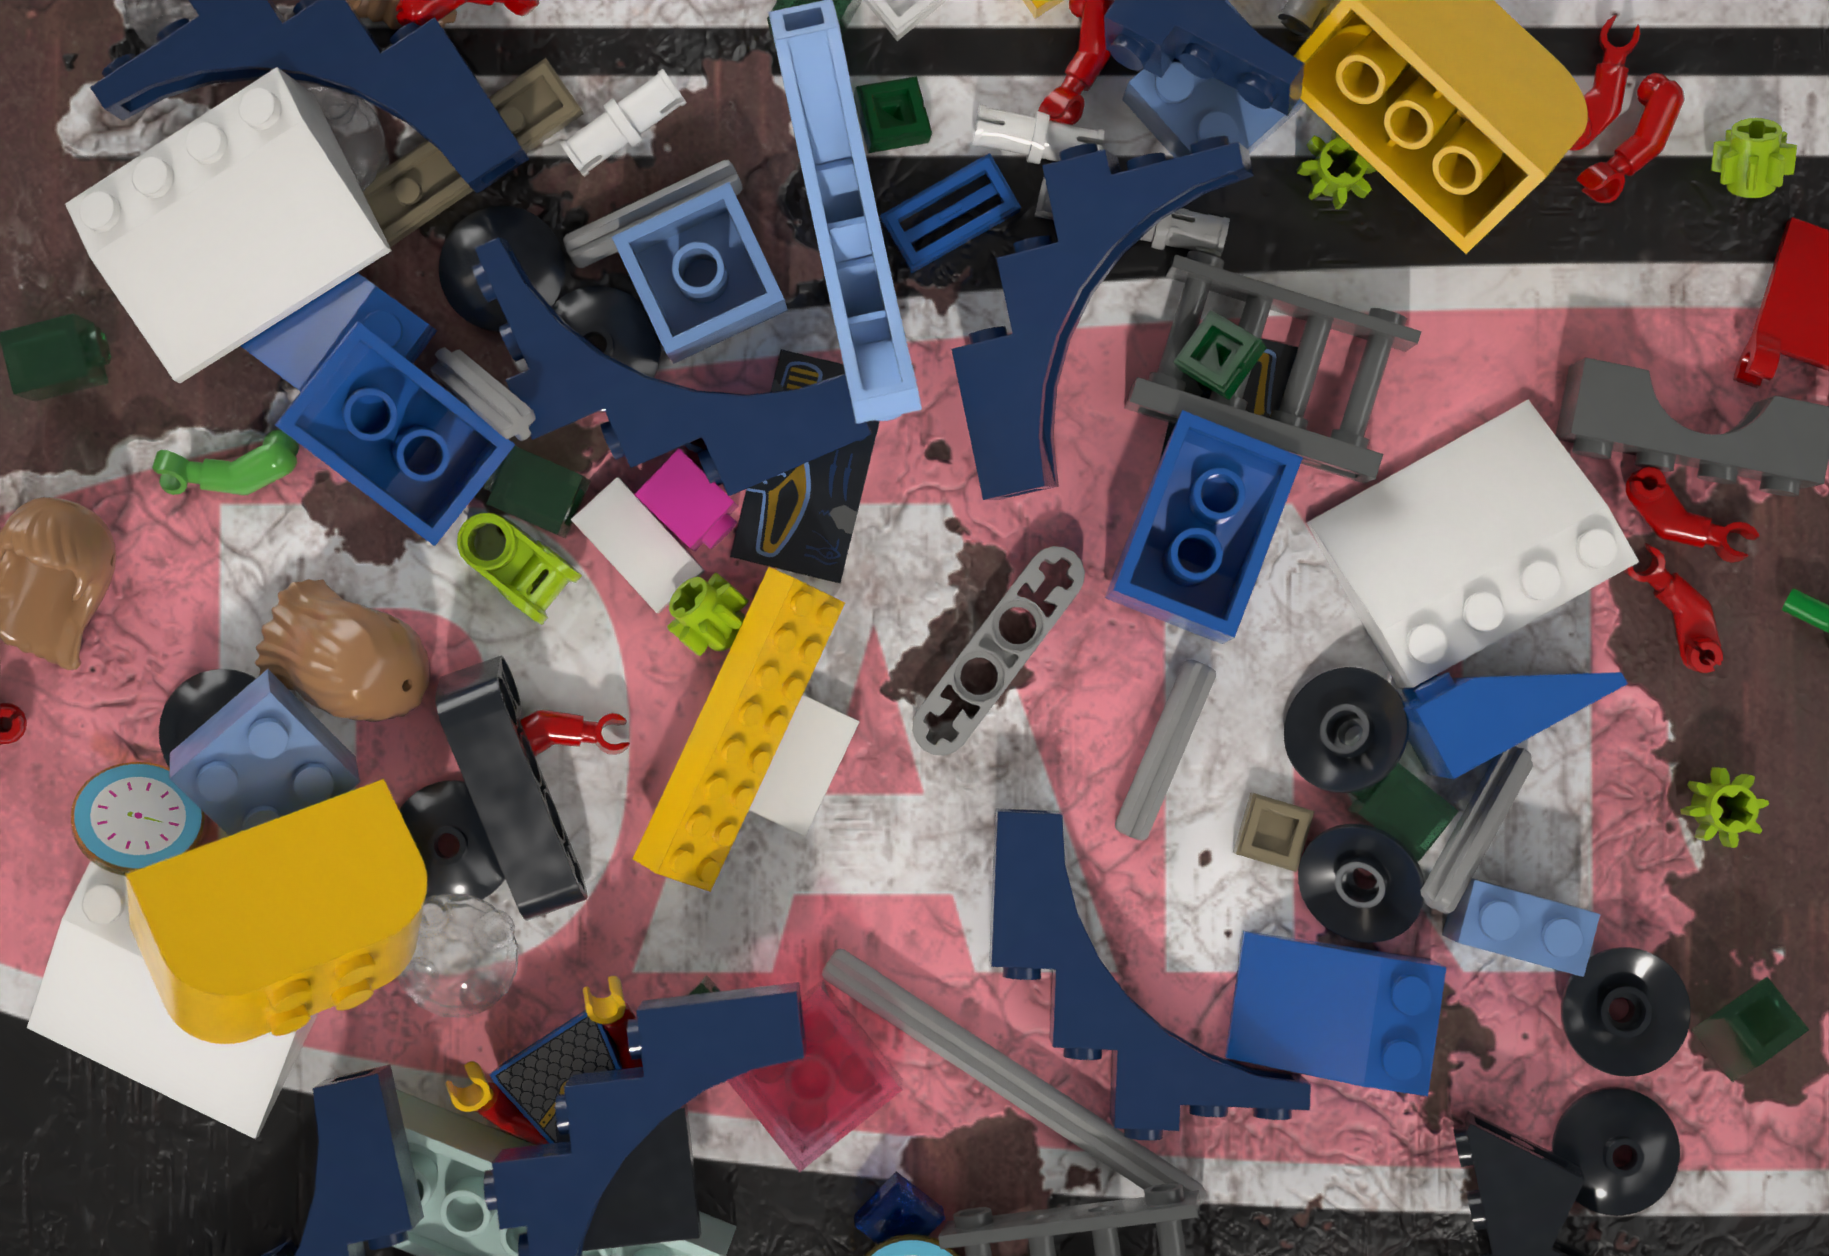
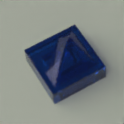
[854,1171,945,1248]

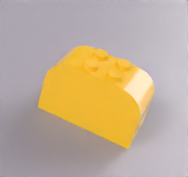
[1294,0,1588,254]
[126,779,427,1044]

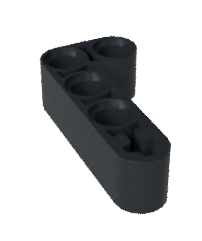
[435,655,588,921]

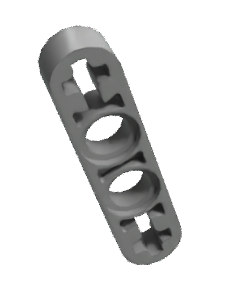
[912,546,1085,756]

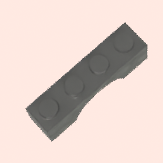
[1555,358,1829,497]

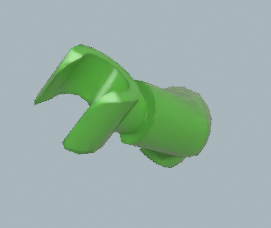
[152,430,299,496]

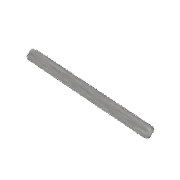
[822,949,1206,1204]

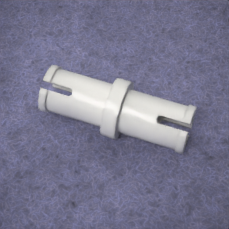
[560,69,687,177]
[972,104,1105,164]

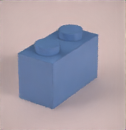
[1442,878,1600,977]

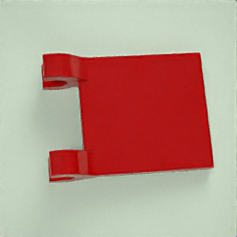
[1733,217,1829,388]

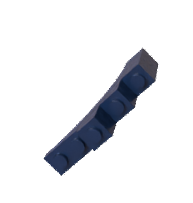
[90,0,530,193]
[1104,0,1304,116]
[951,136,1254,500]
[472,237,871,496]
[989,808,1311,1141]
[484,982,807,1256]
[295,1064,424,1256]

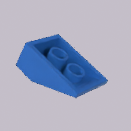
[241,272,437,392]
[275,321,515,546]
[1105,410,1303,644]
[1402,672,1628,779]
[1225,931,1446,1096]

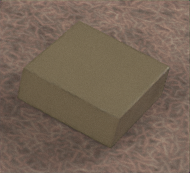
[1233,792,1315,872]

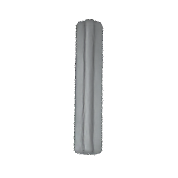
[563,160,743,268]
[431,347,536,441]
[1115,660,1216,841]
[1421,746,1533,914]

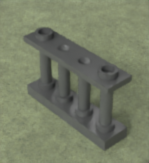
[1124,251,1422,484]
[938,1183,1201,1256]

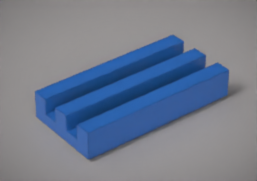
[880,153,1021,274]

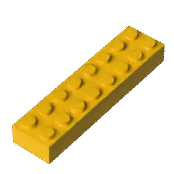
[632,567,845,892]

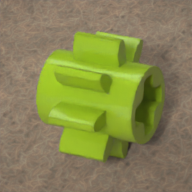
[1711,118,1797,198]
[1297,130,1376,209]
[667,573,748,656]
[1680,767,1769,848]

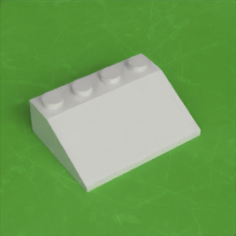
[65,67,392,383]
[1306,399,1639,688]
[27,858,318,1139]

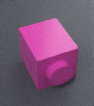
[634,448,739,551]

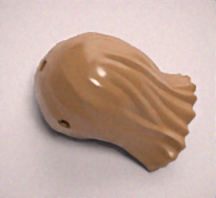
[0,497,116,670]
[255,579,430,722]

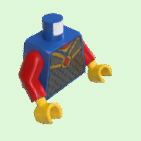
[446,976,643,1145]

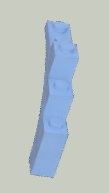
[768,0,922,424]

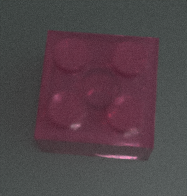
[728,979,903,1172]

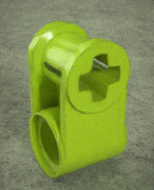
[457,513,582,625]

